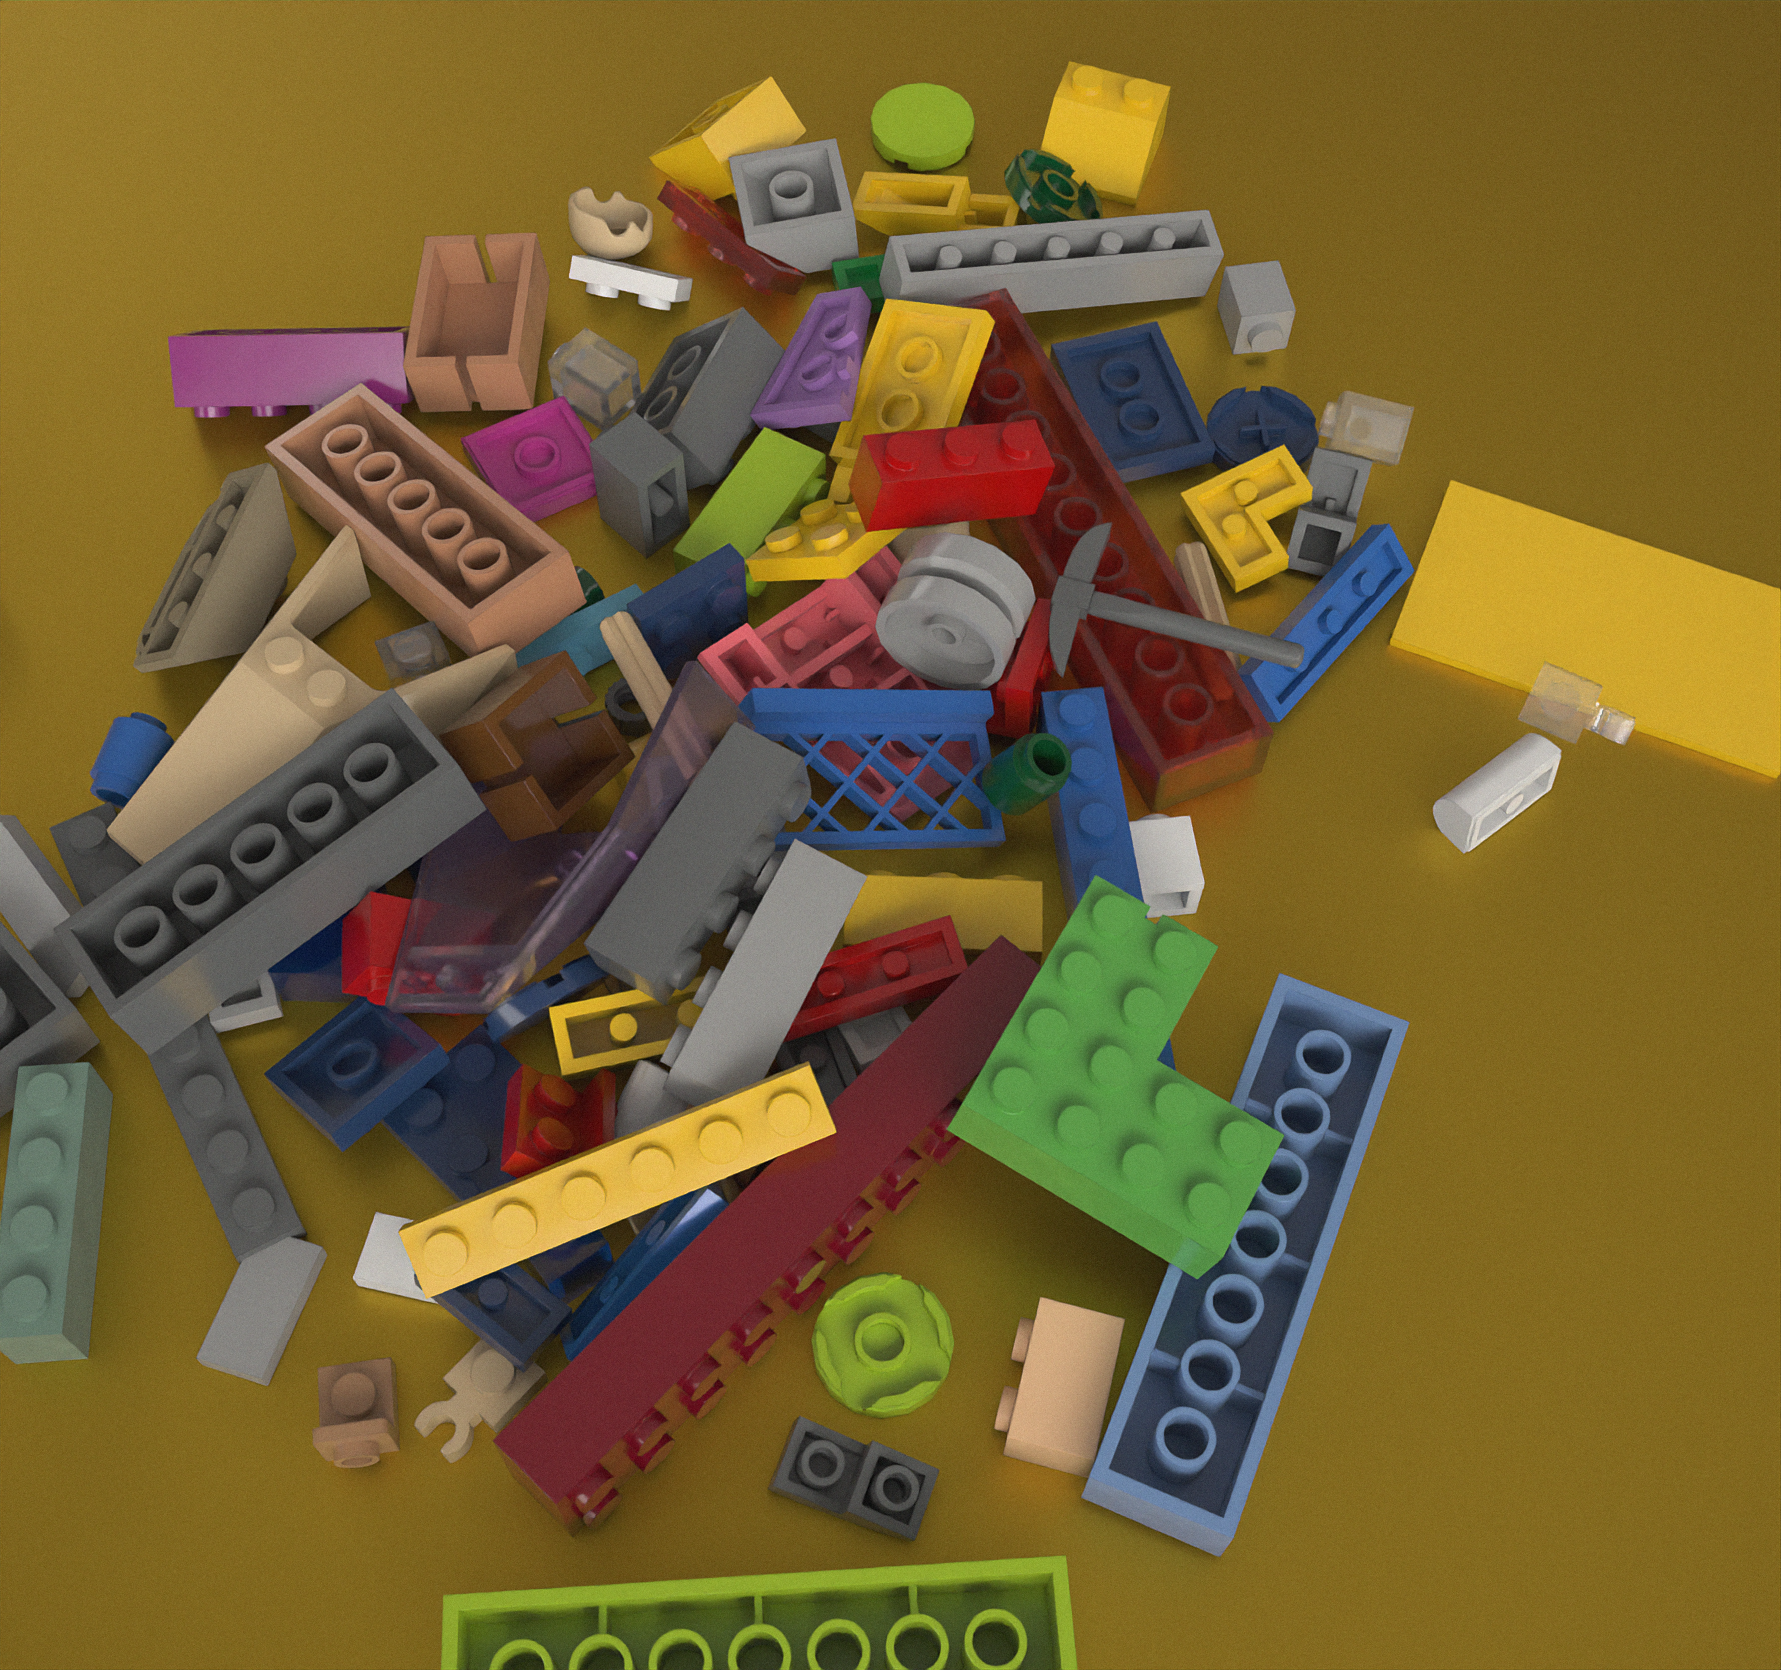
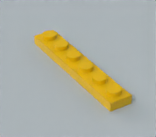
[398,1061,837,1299]

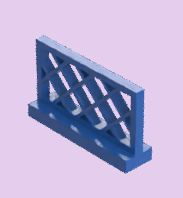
[732,688,1006,851]

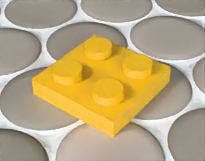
[746,499,907,582]

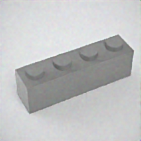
[661,839,867,1107]

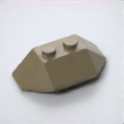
[133,463,297,673]

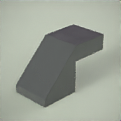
[1287,446,1373,577]

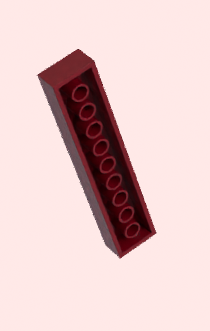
[492,934,1041,1537]

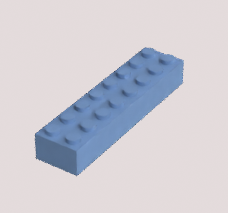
[1081,973,1409,1557]

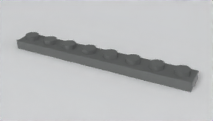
[49,801,308,1264]

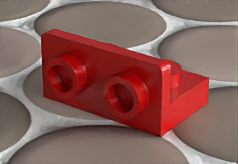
[981,598,1055,739]
[500,1063,618,1178]

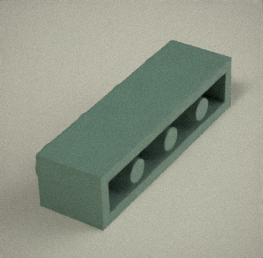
[0,1062,113,1364]

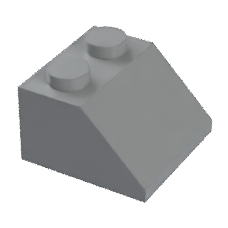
[729,138,859,273]

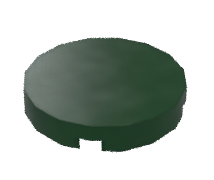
[1004,149,1103,224]

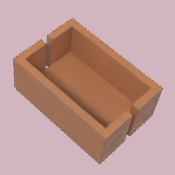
[403,233,550,412]

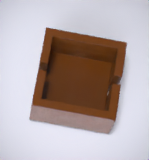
[438,650,636,842]

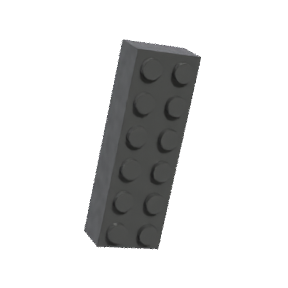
[53,688,486,1055]

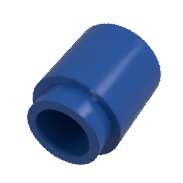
[90,712,174,809]

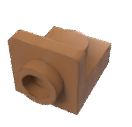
[312,1357,400,1468]

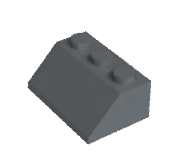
[628,307,785,490]

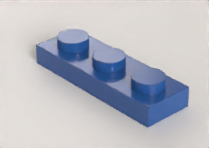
[559,1182,730,1362]

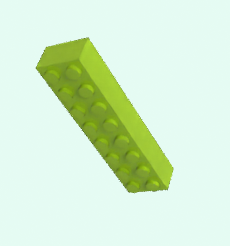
[441,1555,1078,1670]

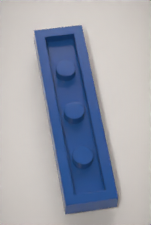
[1234,524,1415,723]

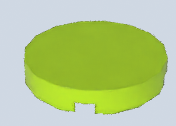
[871,83,975,171]
[812,1272,954,1419]

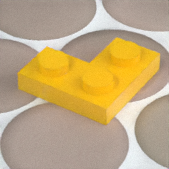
[1180,445,1313,593]

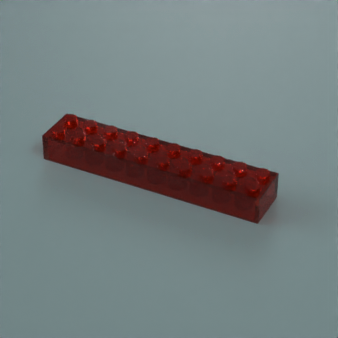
[950,288,1274,814]

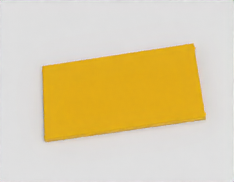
[1389,480,1781,779]

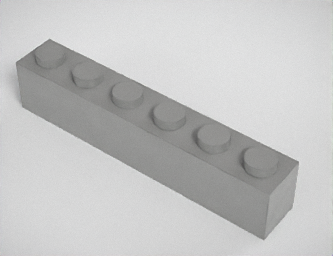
[879,210,1224,316]

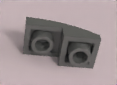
[768,1416,939,1542]

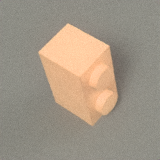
[994,1297,1125,1478]

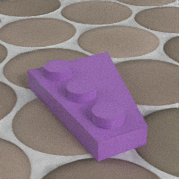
[750,287,872,431]

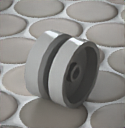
[875,532,1036,690]

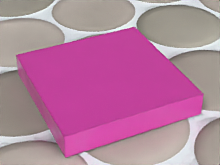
[460,395,597,523]

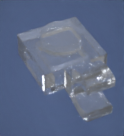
[1518,661,1636,745]

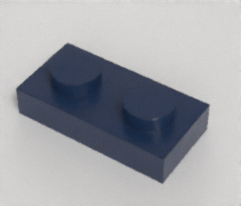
[414,1263,572,1373]

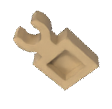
[414,1339,548,1463]

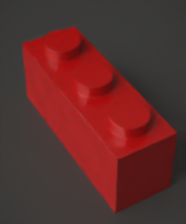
[848,420,1055,532]

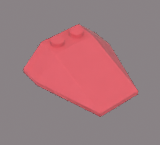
[697,546,973,823]

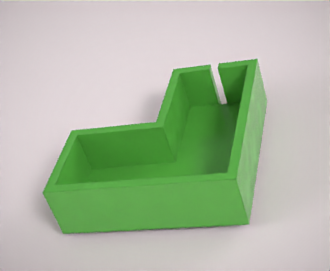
[947,875,1284,1279]

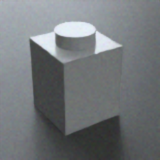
[1217,260,1296,355]

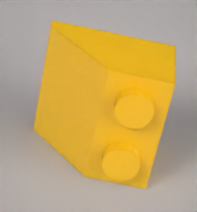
[1041,61,1171,207]
[649,76,806,201]

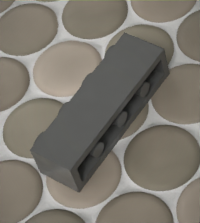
[584,721,811,1005]

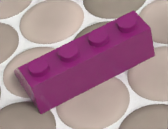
[168,326,415,418]

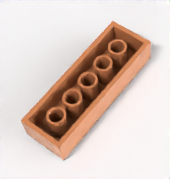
[265,383,587,657]

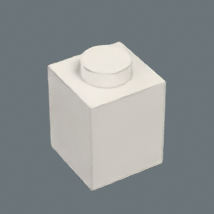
[1129,814,1205,918]

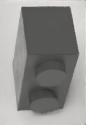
[589,412,690,559]

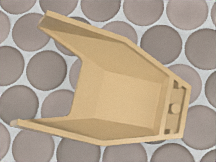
[107,525,518,865]

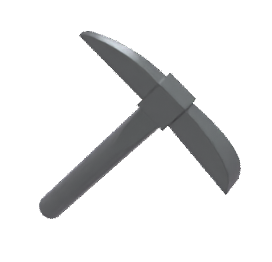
[1049,522,1304,678]

